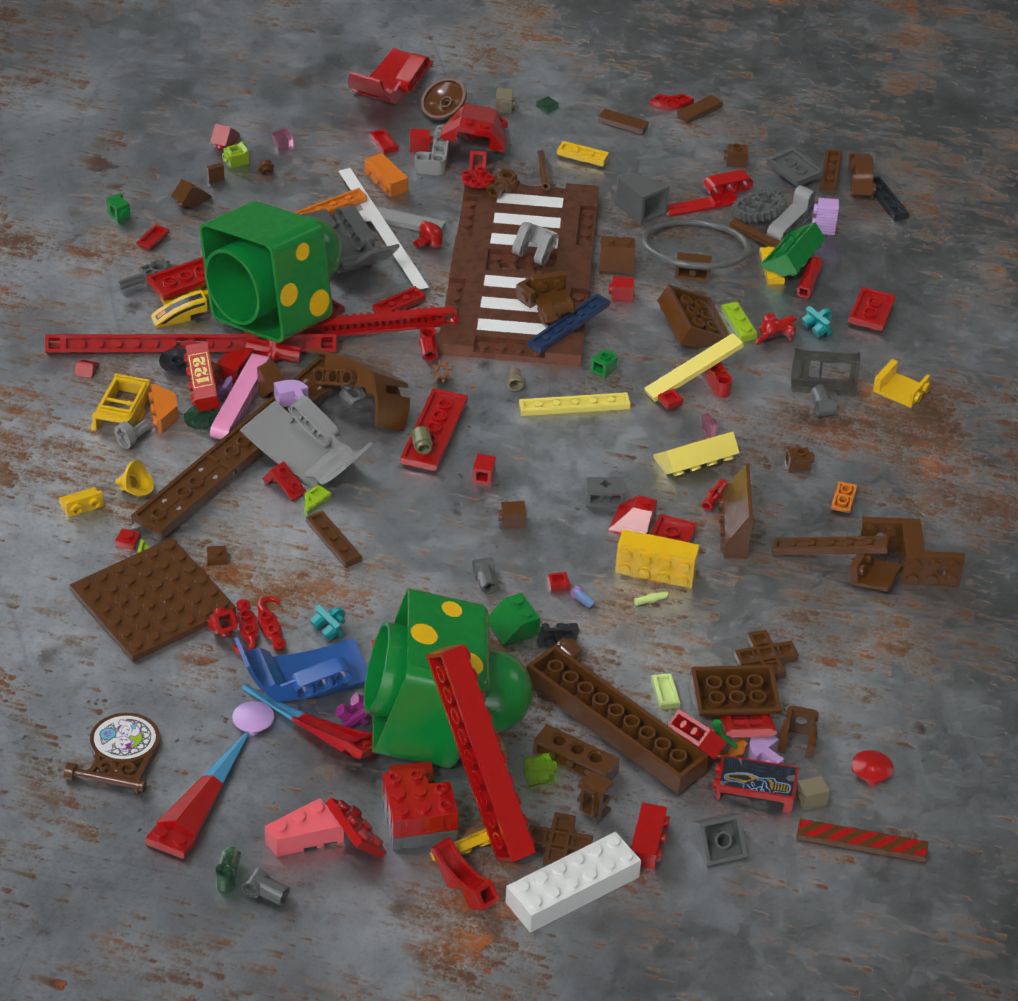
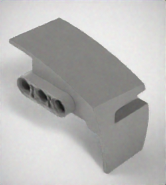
[240,396,373,487]

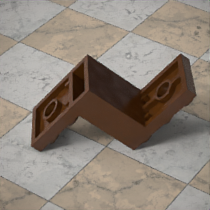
[859,517,965,586]

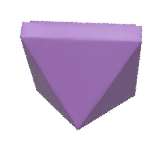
[217,376,233,396]

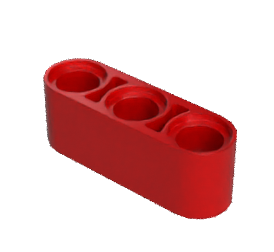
[703,169,753,195]
[701,362,732,398]

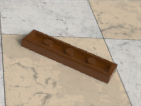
[819,149,842,194]
[306,511,362,568]

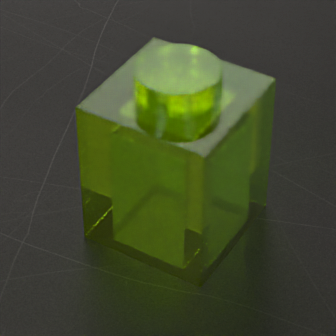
[523,753,557,787]

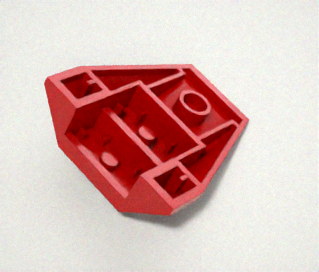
[440,103,507,152]

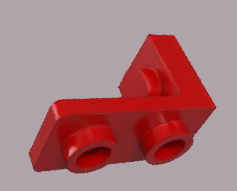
[262,461,306,501]

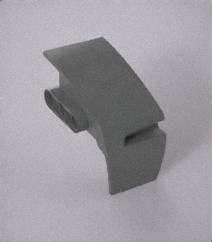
[299,205,400,274]

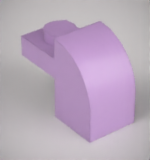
[274,380,308,407]
[748,735,784,764]

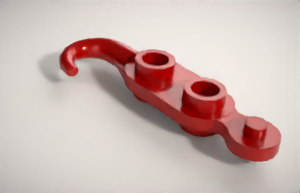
[257,596,286,651]
[232,599,259,655]

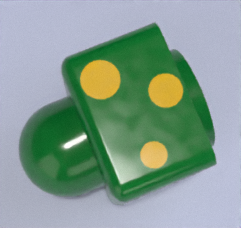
[199,201,342,343]
[363,588,533,768]

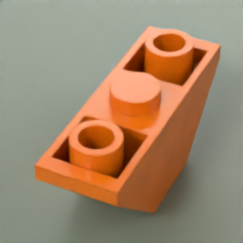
[148,384,178,434]

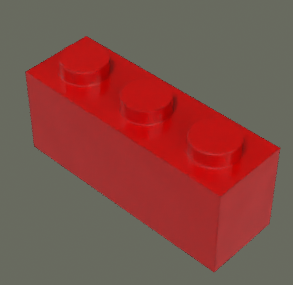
[667,709,727,759]
[631,802,670,870]

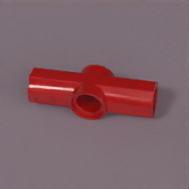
[245,337,301,362]

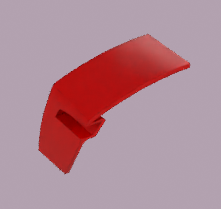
[348,48,433,105]

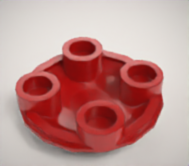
[461,166,495,188]
[851,750,894,786]

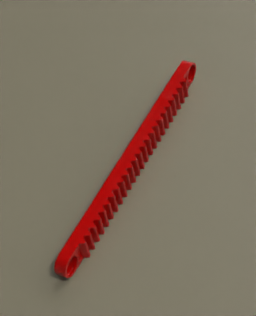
[244,306,459,337]

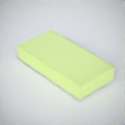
[651,673,681,710]

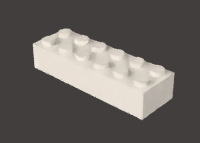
[506,832,641,933]

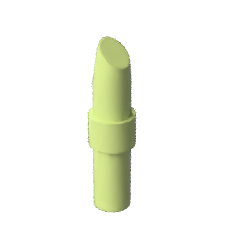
[634,591,669,606]

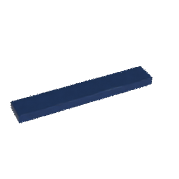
[527,293,611,354]

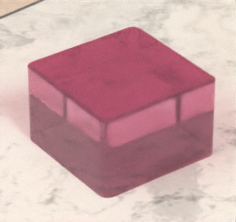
[271,128,293,150]

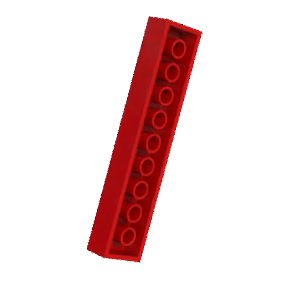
[425,644,536,862]

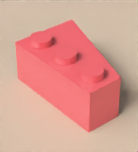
[265,798,344,857]

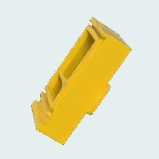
[91,373,151,431]

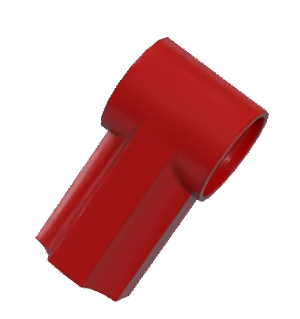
[419,326,438,362]

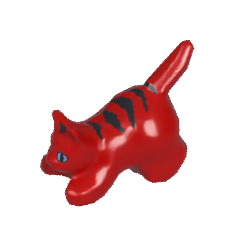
[755,313,797,345]

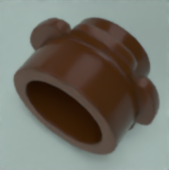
[258,160,274,175]

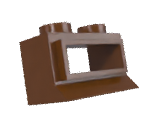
[577,771,613,825]

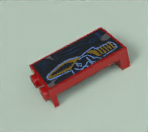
[712,755,798,812]

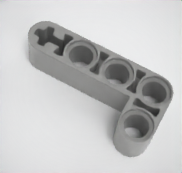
[414,124,450,175]
[766,185,816,242]

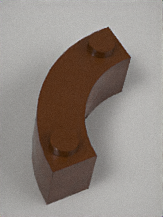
[848,152,876,198]

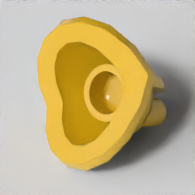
[115,460,154,497]

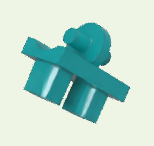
[310,604,346,641]

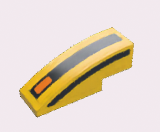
[151,290,207,328]

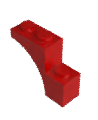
[430,838,500,910]

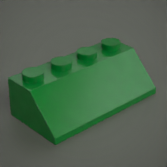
[760,222,825,277]

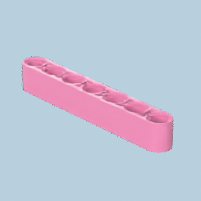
[210,353,271,440]

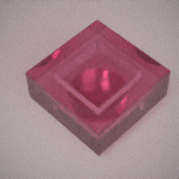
[700,413,718,438]

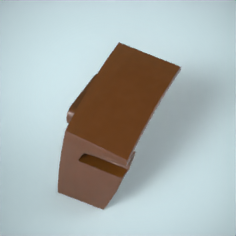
[307,349,410,431]

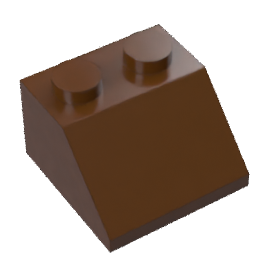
[599,236,635,275]

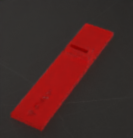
[667,192,737,217]

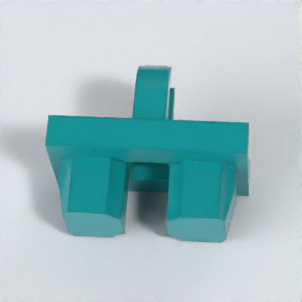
[801,306,833,338]

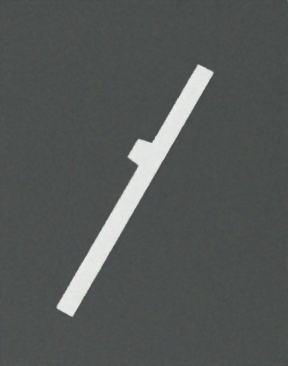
[339,168,429,290]

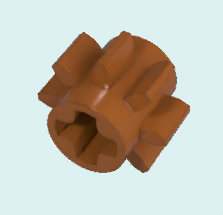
[430,360,453,383]

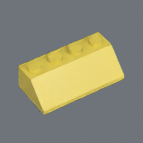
[653,432,739,476]

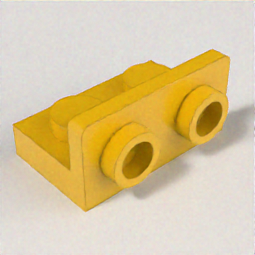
[59,487,104,518]

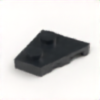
[536,623,580,649]

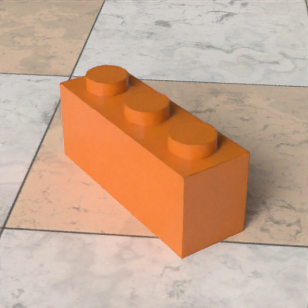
[363,153,408,197]

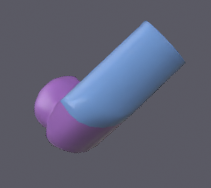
[571,586,595,609]

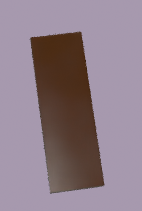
[677,95,723,123]
[598,108,649,134]

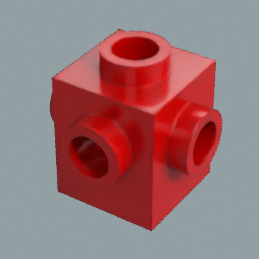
[207,607,238,637]

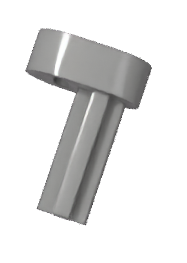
[114,419,152,449]

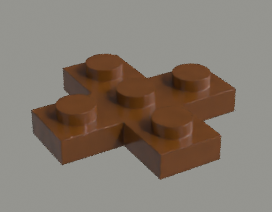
[734,630,799,680]
[528,812,594,867]

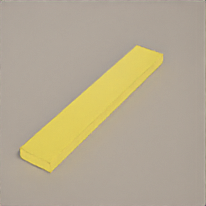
[644,333,744,402]
[519,392,631,416]

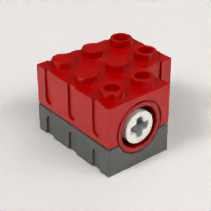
[382,767,458,851]

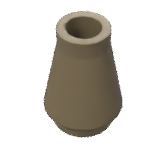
[506,367,524,391]

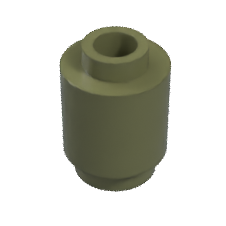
[411,426,433,454]

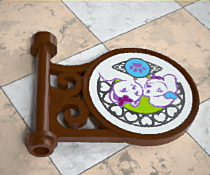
[64,713,160,794]

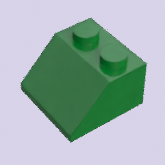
[489,592,540,647]

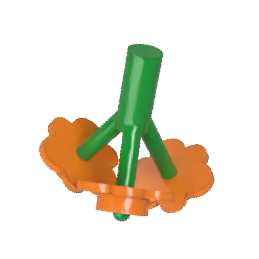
[709,719,747,760]

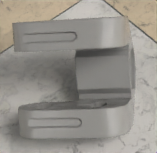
[512,222,559,266]

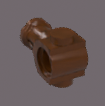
[486,168,520,199]
[537,298,575,325]

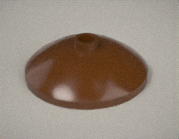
[421,78,467,120]

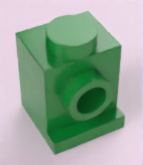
[106,193,131,222]
[590,349,618,378]

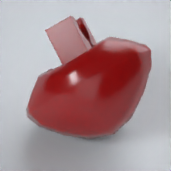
[412,221,443,249]

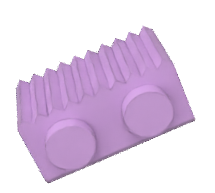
[812,197,839,235]

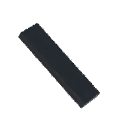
[873,176,909,221]

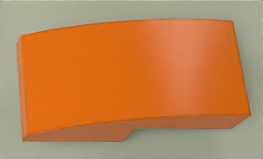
[831,481,857,513]

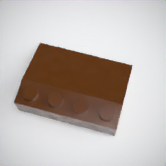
[657,284,730,348]
[718,464,753,559]
[689,664,782,716]

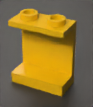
[873,359,931,408]

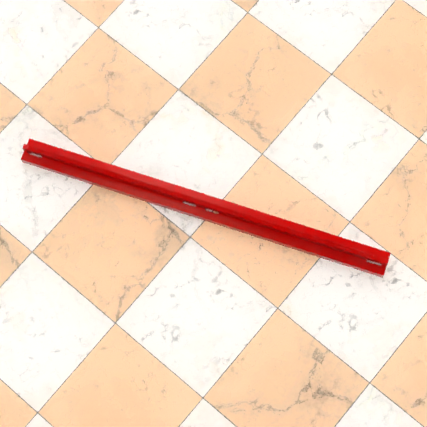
[45,334,336,353]

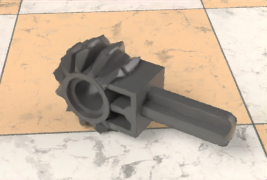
[118,259,173,290]

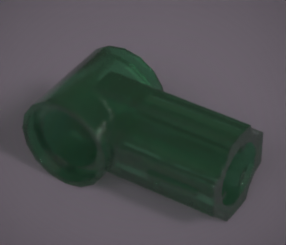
[215,846,241,892]

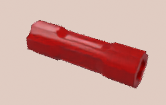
[796,256,823,299]

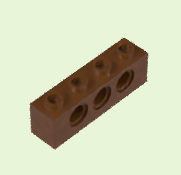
[533,724,620,781]

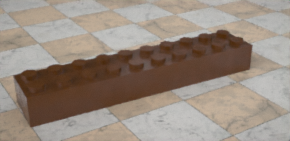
[526,645,709,794]

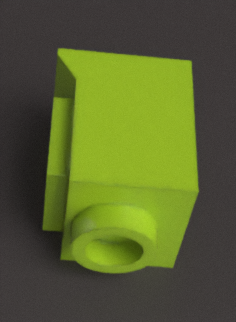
[222,141,249,169]

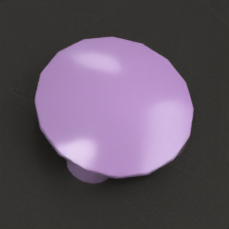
[232,701,274,736]

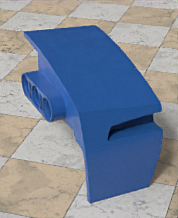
[234,637,368,702]

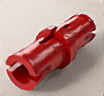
[701,479,728,511]

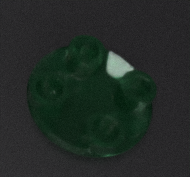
[184,405,220,429]

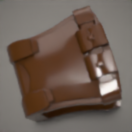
[778,706,819,758]

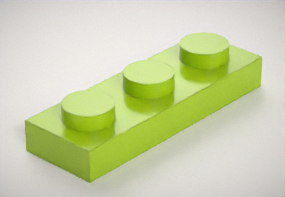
[721,302,757,342]

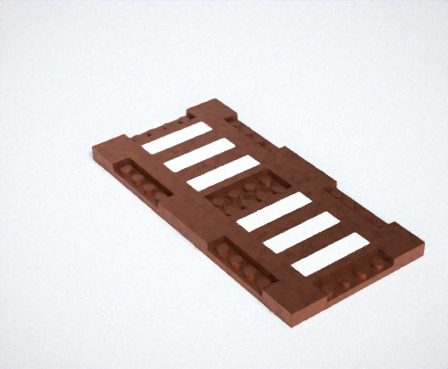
[437,177,599,367]

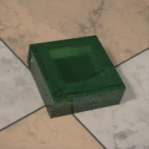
[536,96,559,113]

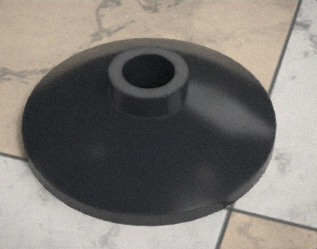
[159,348,189,373]

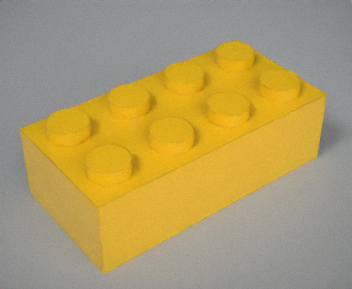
[615,529,700,589]

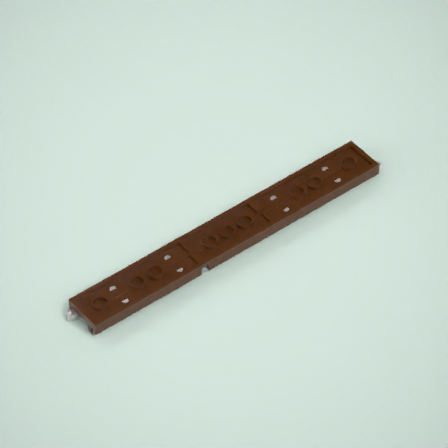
[131,356,339,541]

